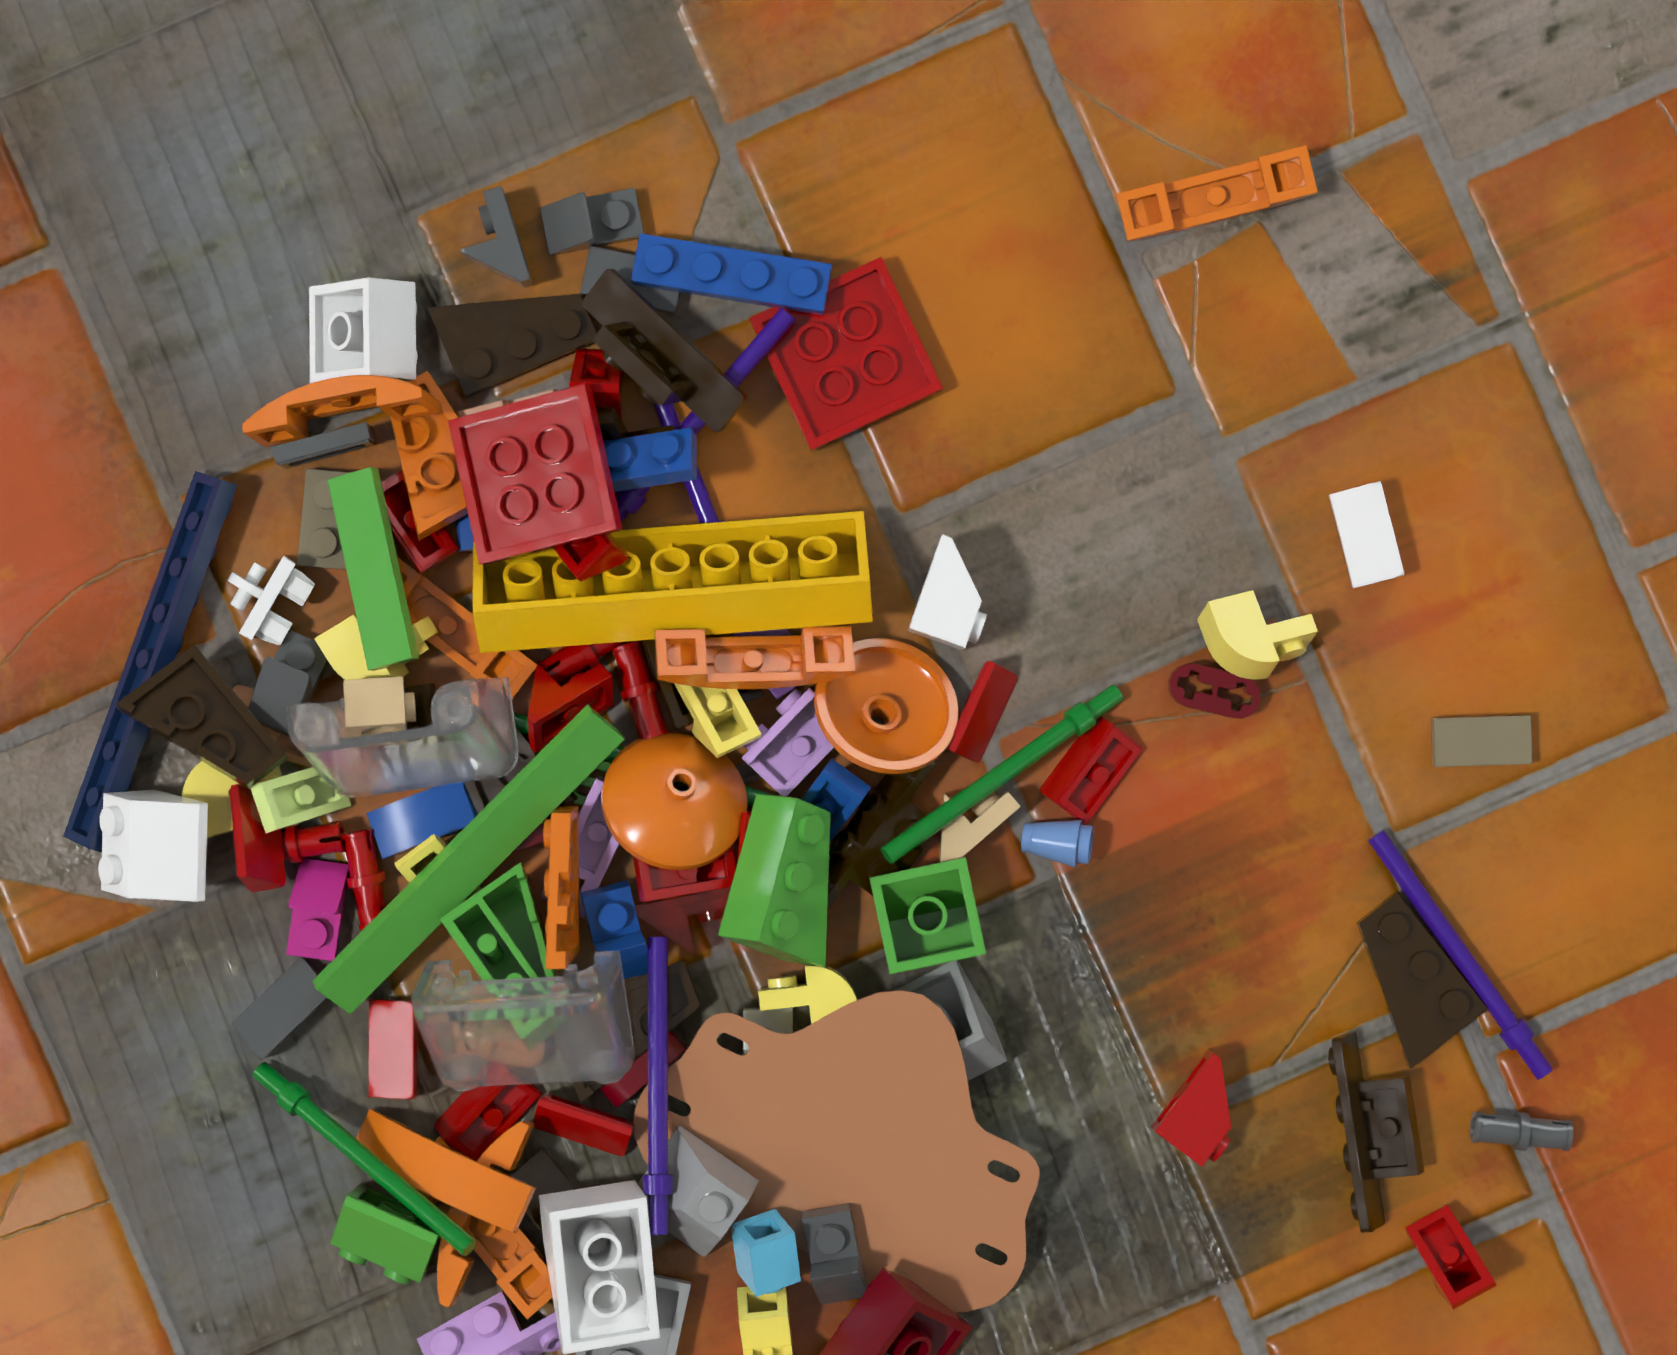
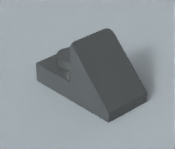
[460,186,534,288]
[540,188,644,256]
[248,630,330,738]
[802,1203,868,1305]

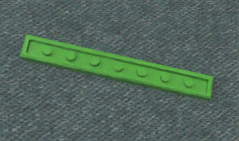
[312,704,625,1014]

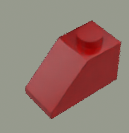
[1151,1049,1231,1167]

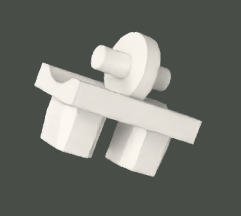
[227,555,315,645]

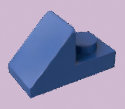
[801,758,871,842]
[580,880,648,985]

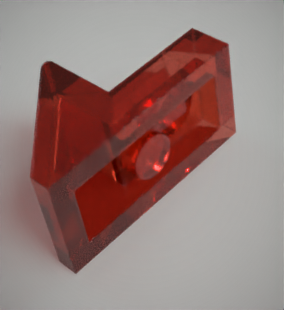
[635,887,731,954]

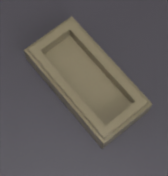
[1431,715,1532,767]

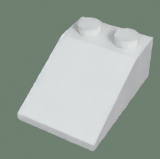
[539,1180,660,1354]

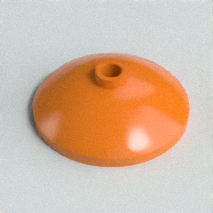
[814,638,958,774]
[601,732,748,870]

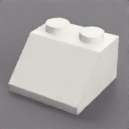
[309,277,418,383]
[908,534,987,650]
[98,789,208,902]

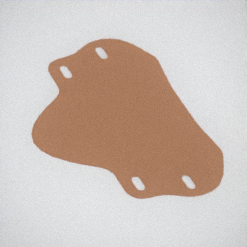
[633,990,1040,1312]

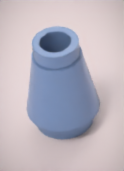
[1021,820,1094,868]

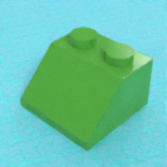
[869,857,986,974]
[330,1184,441,1285]

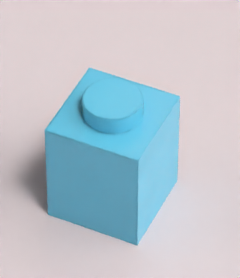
[731,1209,801,1297]

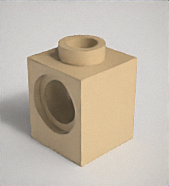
[343,676,416,742]

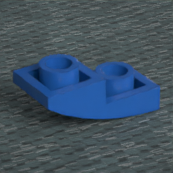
[366,778,477,859]

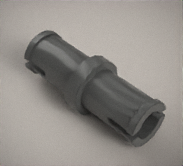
[1469,1111,1573,1151]

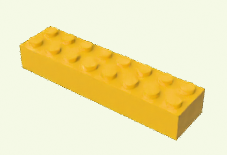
[473,511,873,653]

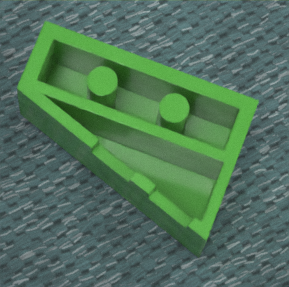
[718,794,831,967]
[440,862,570,1048]

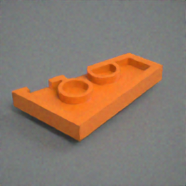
[389,371,468,541]
[543,806,581,969]

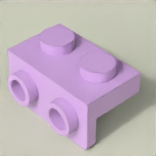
[742,688,834,797]

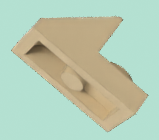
[939,791,1021,862]

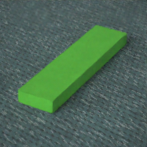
[327,467,419,671]

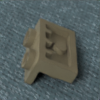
[297,468,354,571]

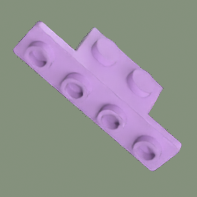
[417,1291,561,1355]

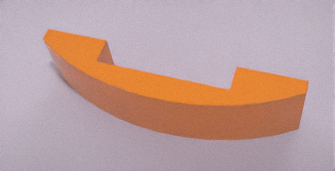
[1116,145,1318,242]
[242,375,442,447]
[397,556,537,704]
[655,626,855,689]
[356,1109,536,1234]
[437,1120,535,1308]
[422,1136,553,1319]

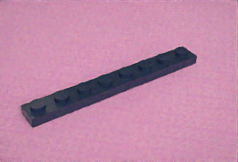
[63,471,237,852]

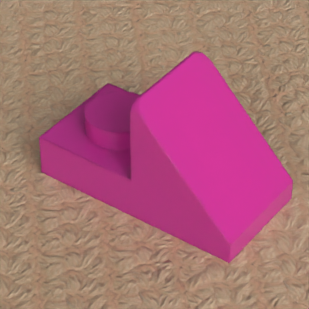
[286,858,350,961]

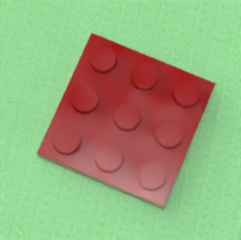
[749,257,943,451]
[448,384,623,565]

